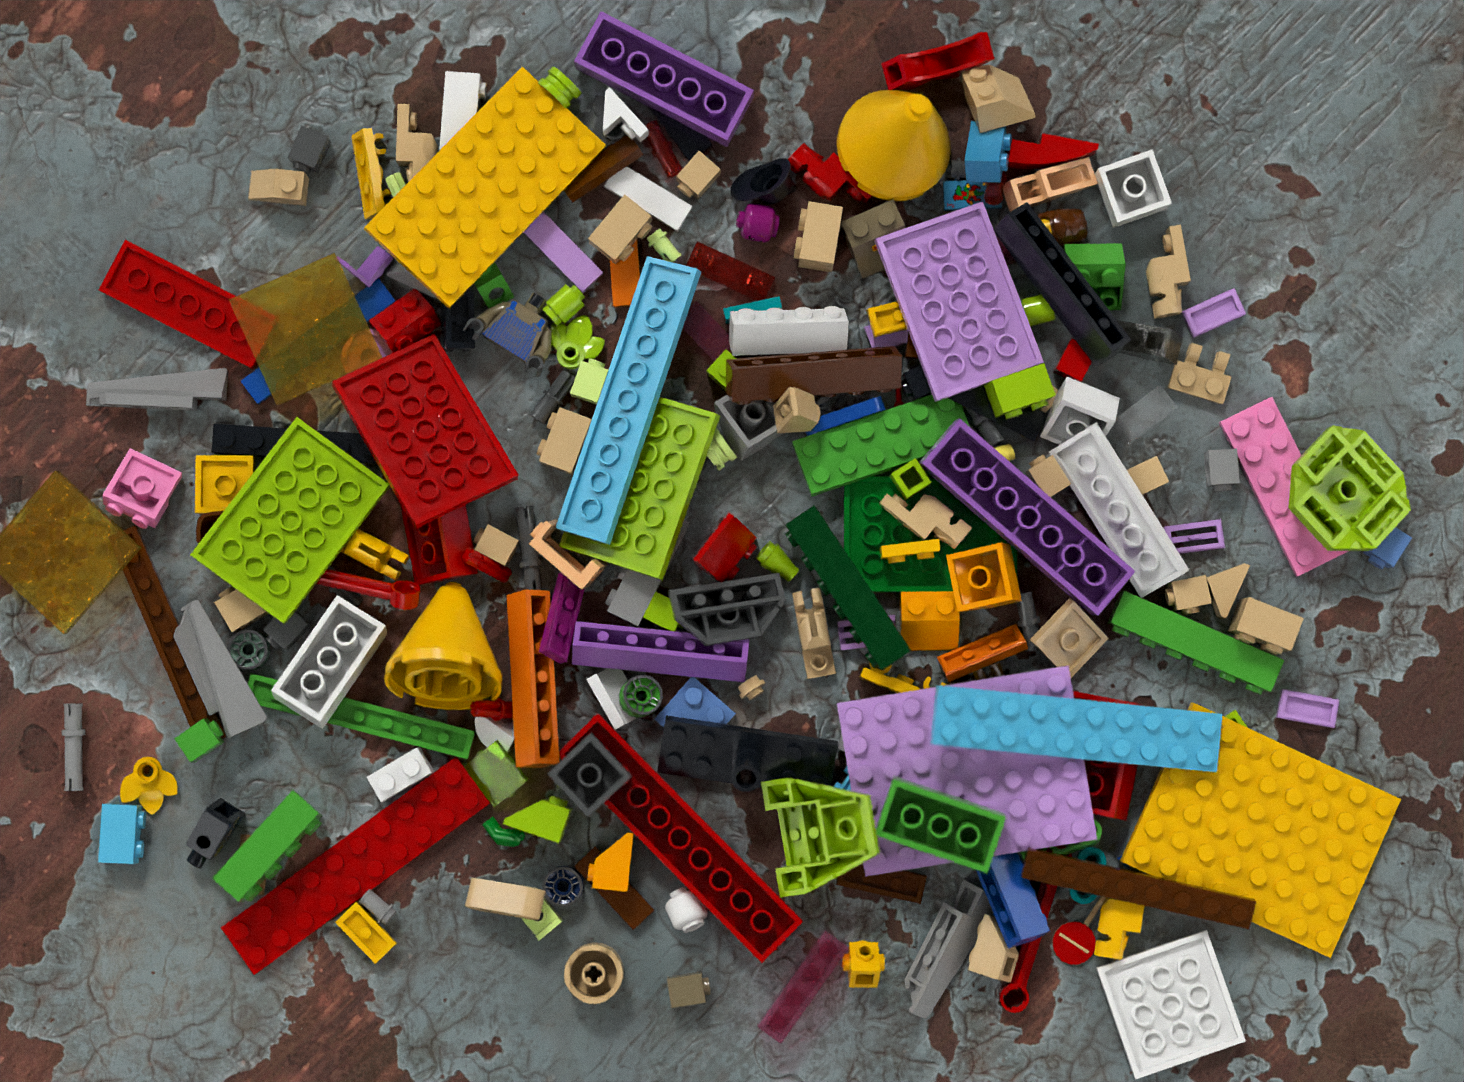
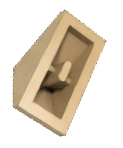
[1206,563,1250,619]

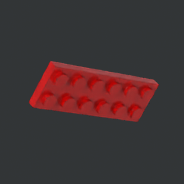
[99,240,279,369]

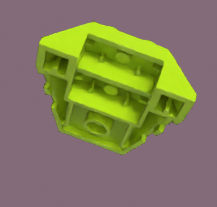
[761,777,880,898]

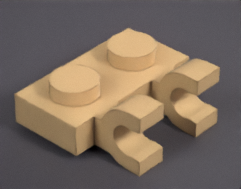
[1167,343,1232,405]

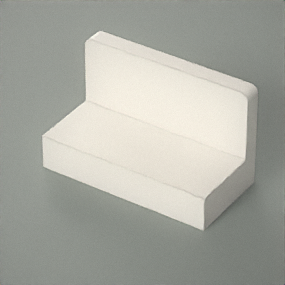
[587,668,639,730]

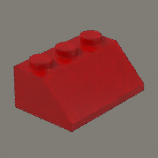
[401,505,478,585]

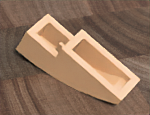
[1001,157,1098,212]

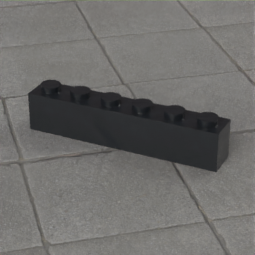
[993,202,1131,367]

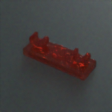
[686,241,775,301]

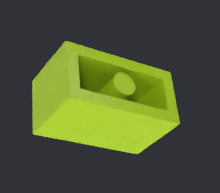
[984,363,1056,420]

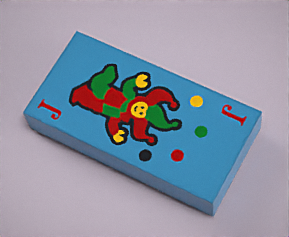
[943,180,1002,211]

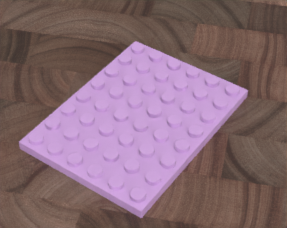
[837,665,1097,876]

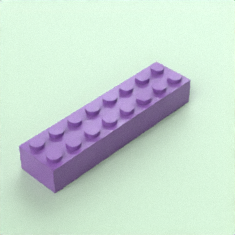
[919,419,1136,616]

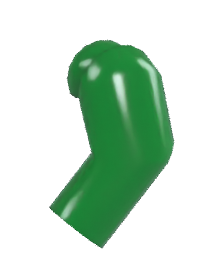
[482,816,525,847]

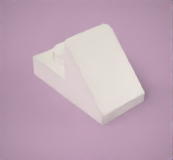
[603,87,649,143]

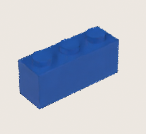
[975,852,1050,949]

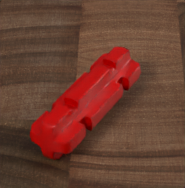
[462,548,512,583]

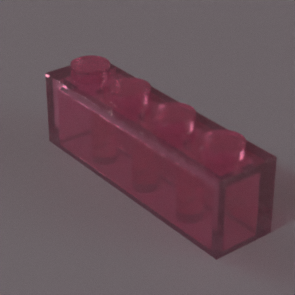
[757,929,849,1044]

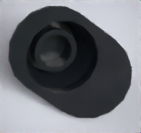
[730,158,796,204]

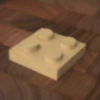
[1030,598,1109,678]

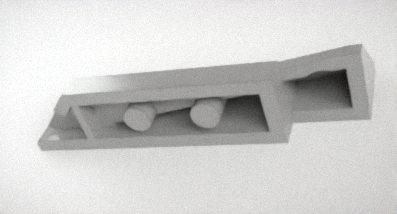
[86,368,228,411]
[173,600,267,738]
[905,879,994,1019]

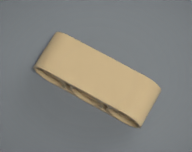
[465,878,546,921]

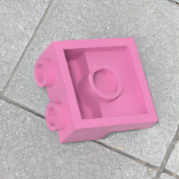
[102,448,182,529]

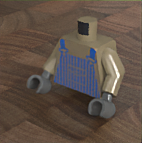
[463,293,552,377]

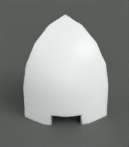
[474,717,514,759]

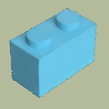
[98,803,146,864]

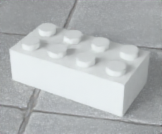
[271,595,387,729]

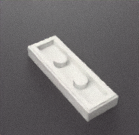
[604,167,693,232]

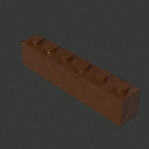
[726,346,902,405]

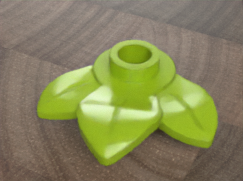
[550,315,605,369]

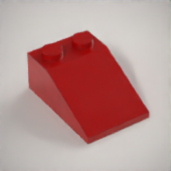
[693,512,758,582]

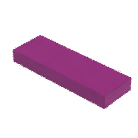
[539,573,585,664]

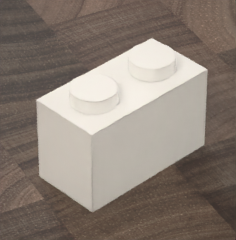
[367,747,434,802]

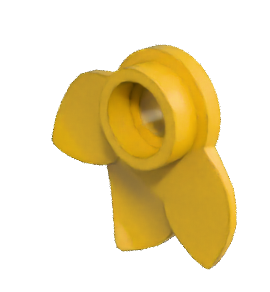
[120,757,178,815]

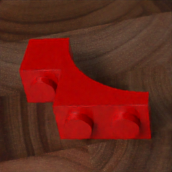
[881,32,994,90]

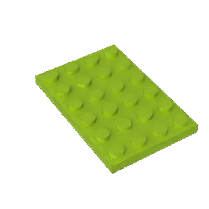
[559,397,720,580]
[190,417,390,625]

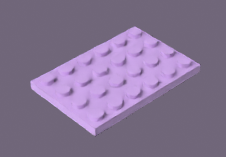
[874,201,1044,402]

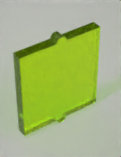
[464,740,528,807]

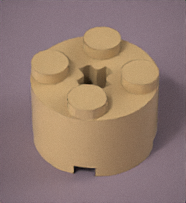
[564,942,624,1004]

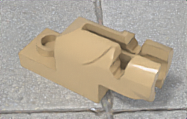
[396,104,438,182]
[1146,225,1191,319]
[879,494,972,549]
[792,588,836,679]

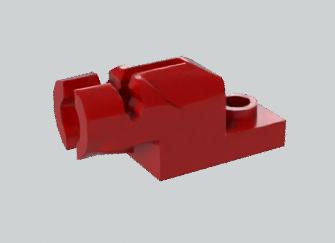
[788,143,874,204]

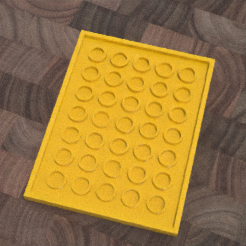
[1120,702,1401,958]

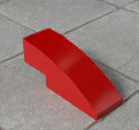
[1008,133,1099,169]

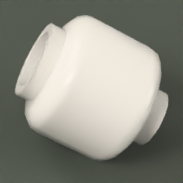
[665,887,708,933]

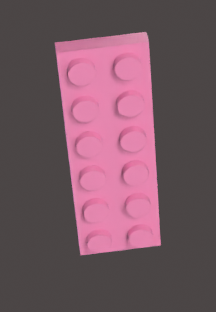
[1219,397,1349,577]

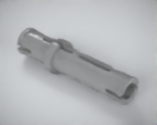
[62,703,85,791]

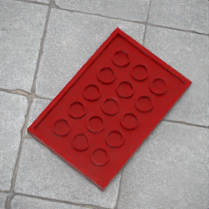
[332,334,519,529]

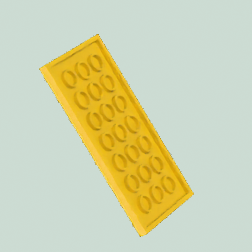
[364,66,606,309]

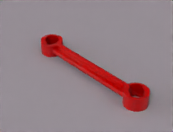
[316,569,420,610]
[999,845,1073,1013]

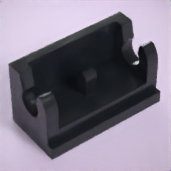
[441,291,475,352]

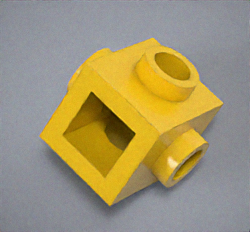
[842,940,885,988]

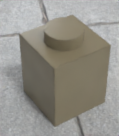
[667,971,711,1008]

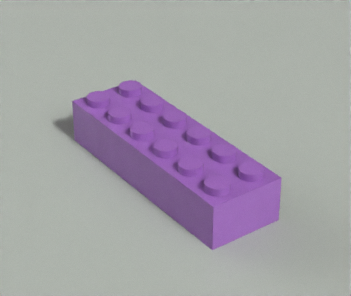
[574,11,754,147]

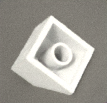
[1040,377,1120,445]

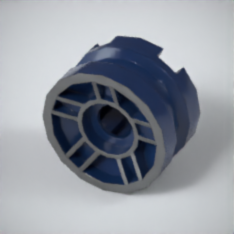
[542,866,584,907]

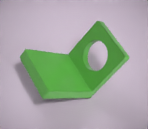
[474,262,514,309]

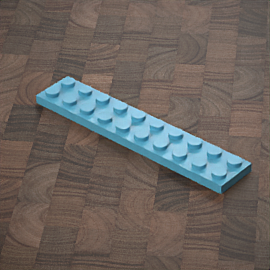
[555,256,701,545]
[930,685,1223,772]

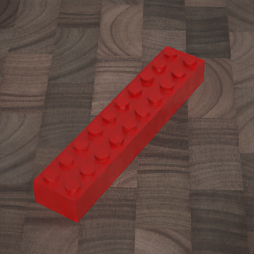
[559,713,803,963]

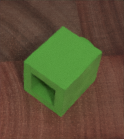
[174,719,224,763]

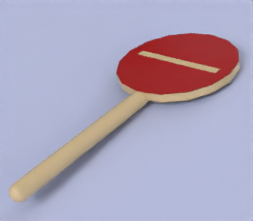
[1052,896,1107,965]

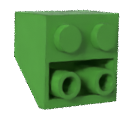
[1064,243,1126,310]

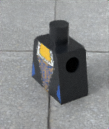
[186,798,245,868]

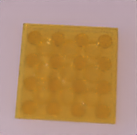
[229,253,383,406]
[0,470,142,634]

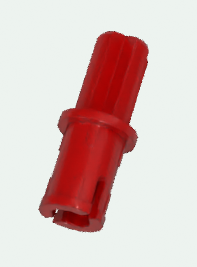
[470,698,513,721]

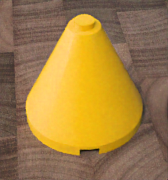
[837,90,951,201]
[384,582,502,710]

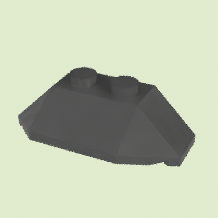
[668,573,786,646]

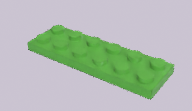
[792,395,970,497]

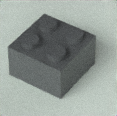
[548,733,632,817]

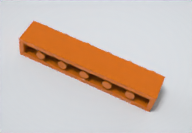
[507,589,560,768]

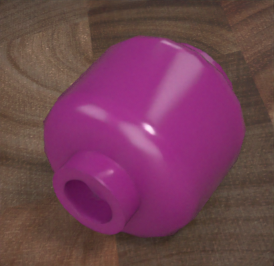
[736,203,779,243]

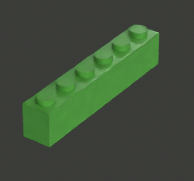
[1107,591,1285,695]

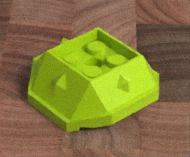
[1288,425,1411,551]

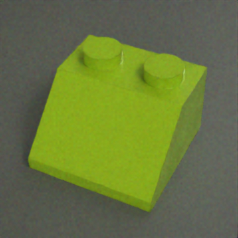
[503,796,573,843]

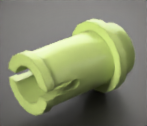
[647,229,682,262]

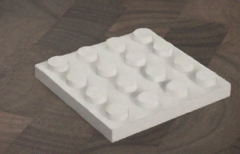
[1096,930,1246,1079]

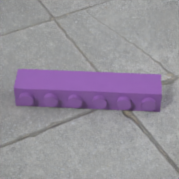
[572,621,749,682]

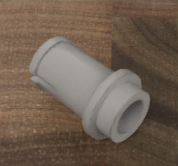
[358,889,397,925]

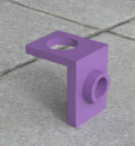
[335,246,393,287]

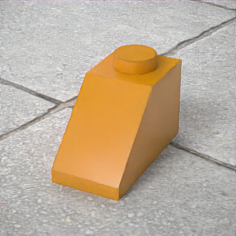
[587,832,634,892]

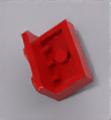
[369,289,441,353]

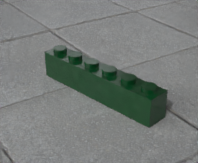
[785,506,912,670]

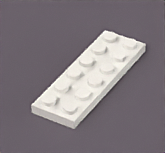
[1049,422,1189,598]

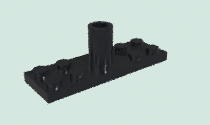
[657,715,838,792]

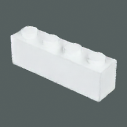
[439,71,487,151]
[729,306,849,356]

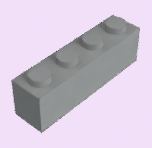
[605,520,690,627]

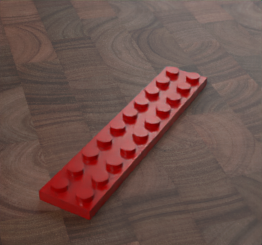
[221,756,491,975]

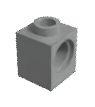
[1204,449,1240,492]

